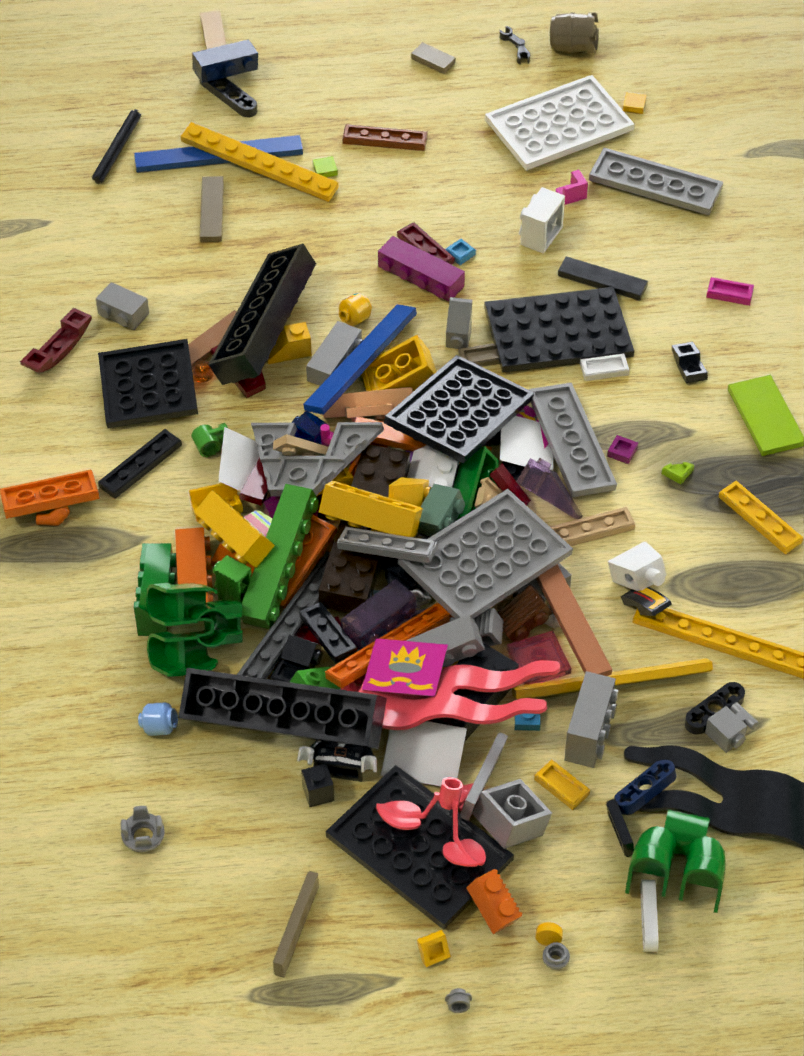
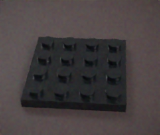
[98,339,198,429]

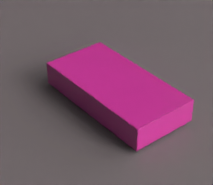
[706,277,754,306]

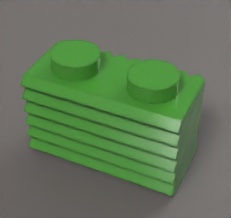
[213,555,252,603]

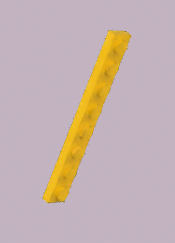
[181,122,339,202]

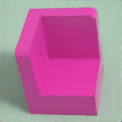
[556,169,588,205]

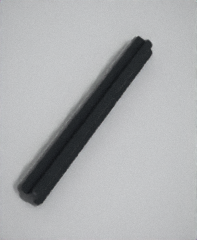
[92,109,141,184]

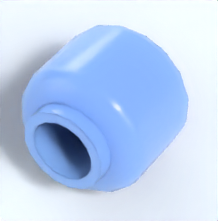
[138,702,178,736]

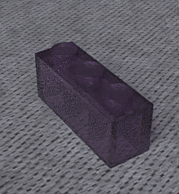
[341,579,416,650]

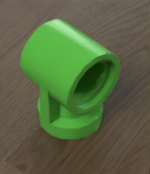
[191,423,228,457]

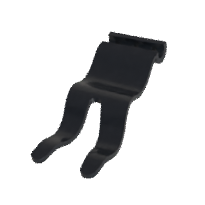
[624,745,804,849]

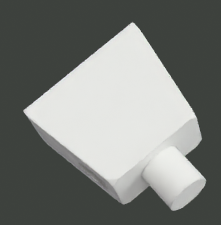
[608,541,666,591]

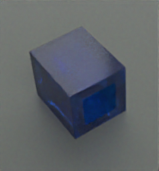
[292,410,329,444]

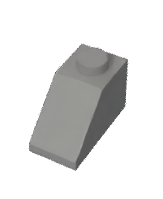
[446,297,472,349]

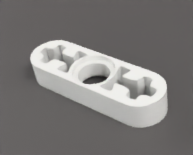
[640,880,658,952]

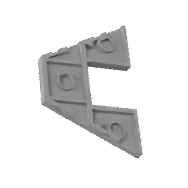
[251,422,384,496]

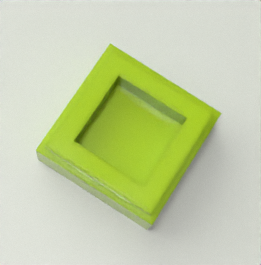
[312,156,338,177]

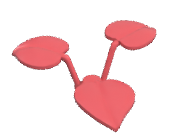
[376,777,486,867]

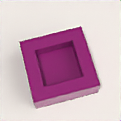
[607,435,638,464]

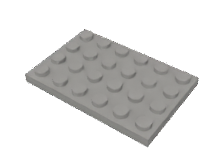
[398,489,573,619]

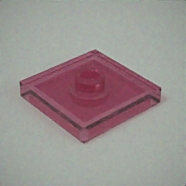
[507,631,572,685]

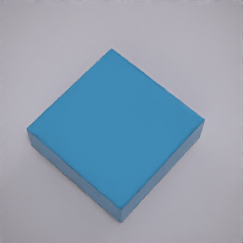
[445,239,476,265]

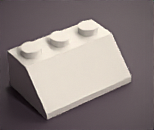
[407,445,459,488]

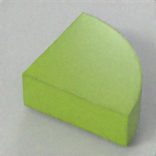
[661,462,694,485]

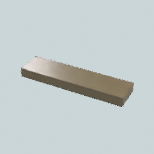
[200,176,224,242]
[273,871,319,978]

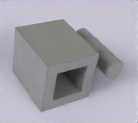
[705,702,759,753]

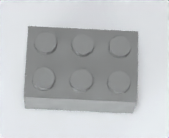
[564,671,619,768]

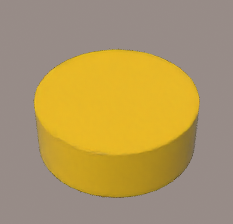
[535,922,563,946]

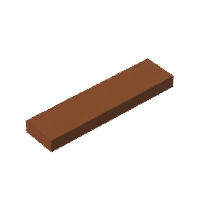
[342,124,428,151]

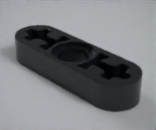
[685,682,745,734]

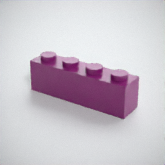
[378,236,465,302]

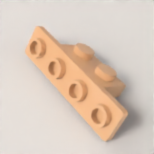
[323,387,412,422]

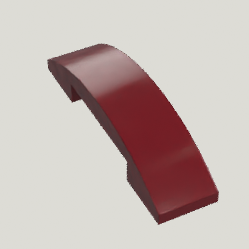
[20,307,92,373]

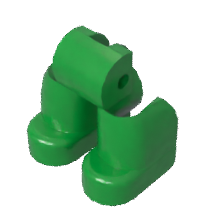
[146,583,243,677]
[625,810,726,913]

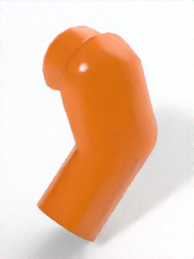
[36,506,70,526]

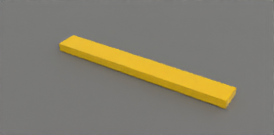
[632,608,804,679]
[512,658,713,700]

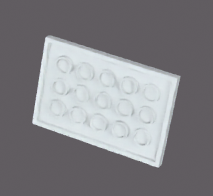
[485,75,634,170]

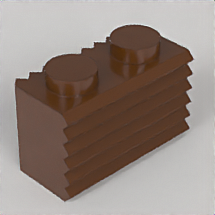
[497,585,553,643]

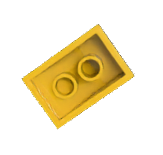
[361,335,437,392]

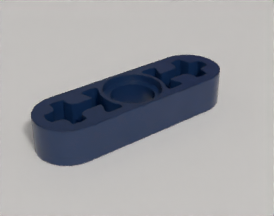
[614,760,677,815]

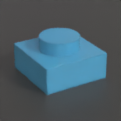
[515,713,540,731]

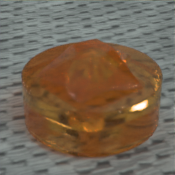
[192,360,214,382]

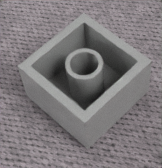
[473,779,552,849]

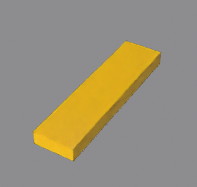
[719,481,803,555]

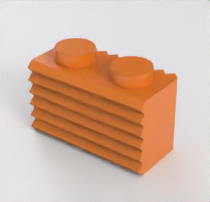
[466,869,522,934]

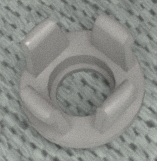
[121,806,165,852]

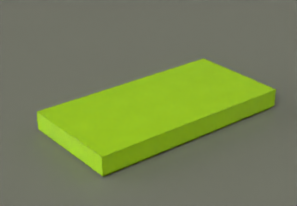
[728,375,804,456]

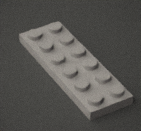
[589,148,723,215]
[529,383,617,497]

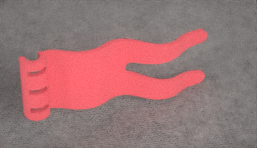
[340,660,561,730]

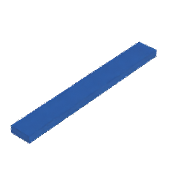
[134,135,303,173]
[303,304,417,415]

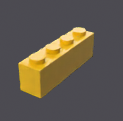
[319,481,423,537]
[194,490,275,568]

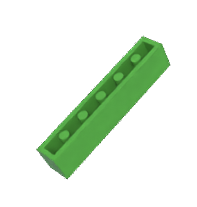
[241,484,319,629]

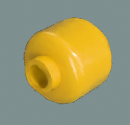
[339,293,372,326]

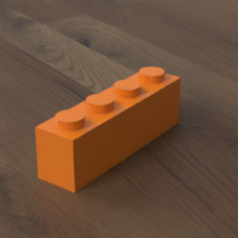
[175,527,214,602]

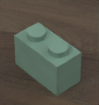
[417,483,465,537]

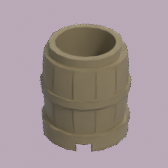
[550,12,599,54]

